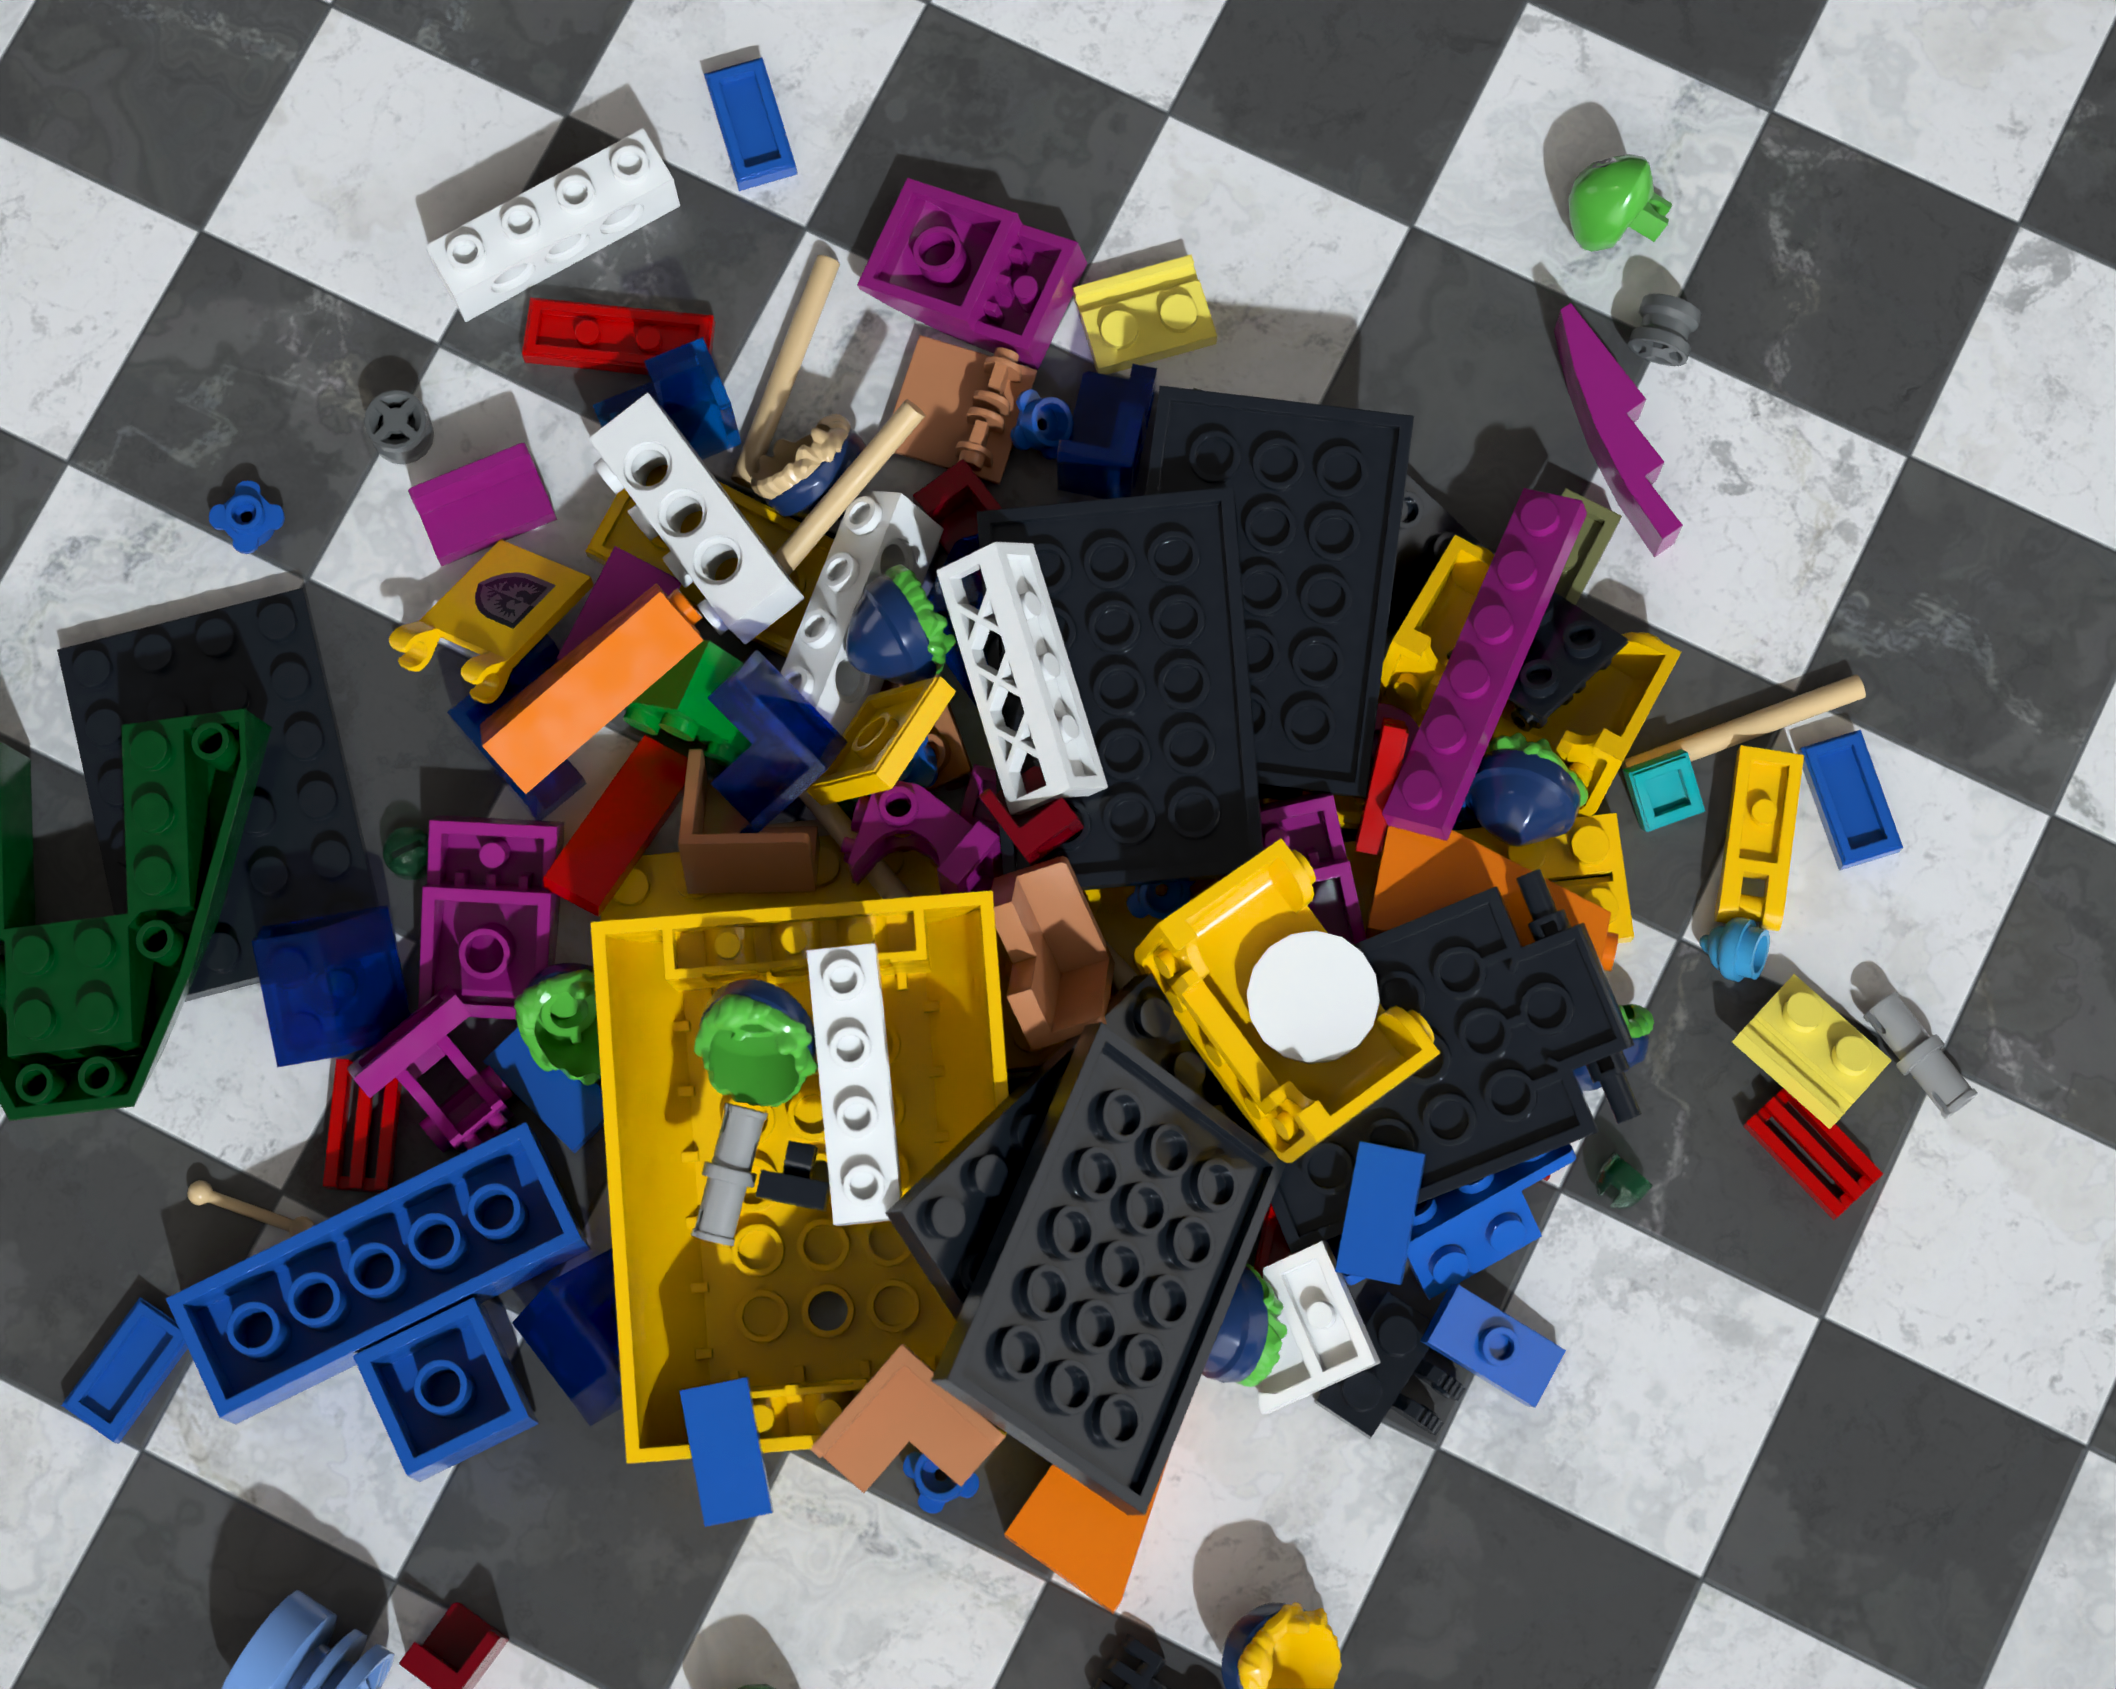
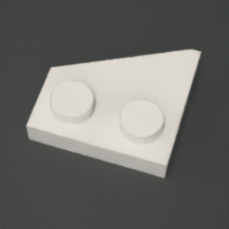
[1258,1241,1381,1414]

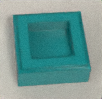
[1622,748,1705,832]

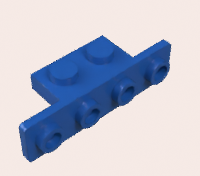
[1326,1144,1576,1300]

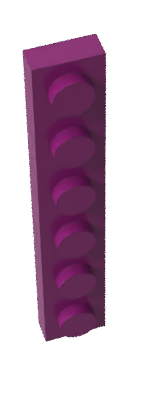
[1382,488,1587,841]

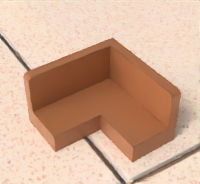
[678,749,820,894]
[991,856,1115,1051]
[810,1344,1006,1493]

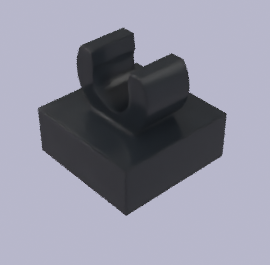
[756,1140,830,1212]

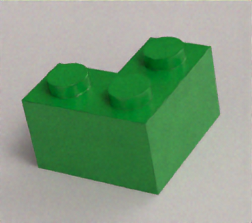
[622,640,785,770]

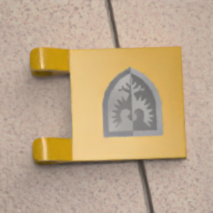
[389,539,594,704]

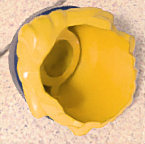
[1222,1602,1342,1689]

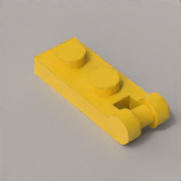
[1714,745,1804,931]

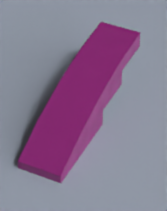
[1554,303,1683,558]

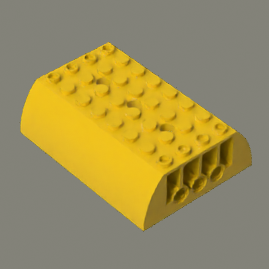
[591,891,1009,1464]

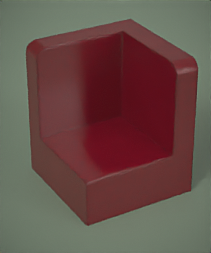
[913,459,1002,562]
[979,766,1084,866]
[398,1602,510,1689]

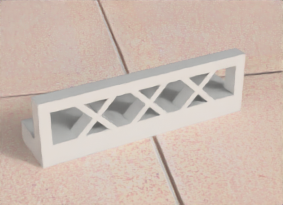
[936,542,1108,815]

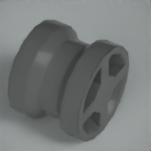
[1628,293,1702,366]
[364,390,434,465]

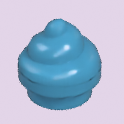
[1699,917,1770,982]

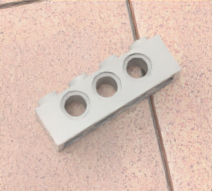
[425,128,680,322]
[588,392,805,645]
[764,490,944,751]
[807,943,903,1226]

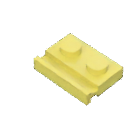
[1073,254,1217,377]
[1732,974,1892,1129]

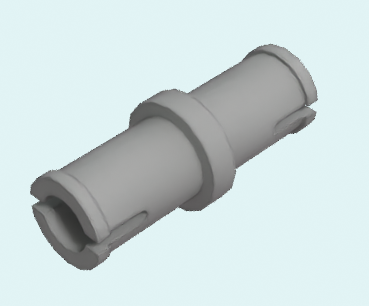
[1863,992,1978,1119]
[691,1103,768,1246]

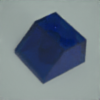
[252,905,411,1067]
[512,1248,623,1426]

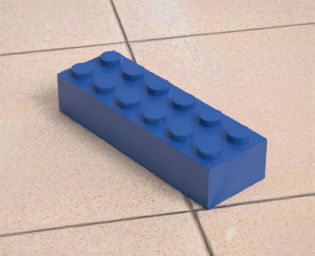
[166,1122,591,1425]

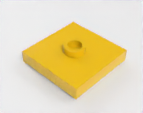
[806,676,956,806]

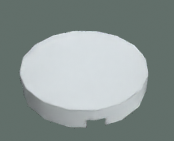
[1247,931,1380,1064]

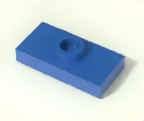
[1420,1284,1566,1408]

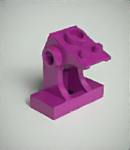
[841,780,1003,895]
[347,985,514,1154]

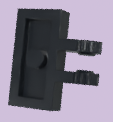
[1315,1291,1466,1439]

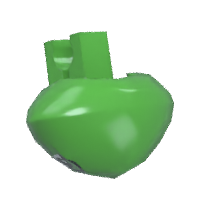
[1568,154,1672,252]

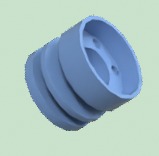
[222,1590,395,1689]

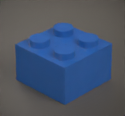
[353,1297,539,1482]

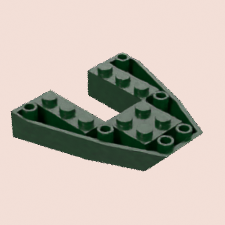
[0,709,272,1121]

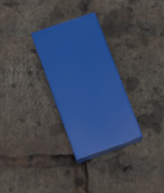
[704,57,798,191]
[1797,729,1903,871]
[483,1027,604,1154]
[1335,1141,1426,1285]
[61,1297,188,1444]
[680,1377,774,1527]

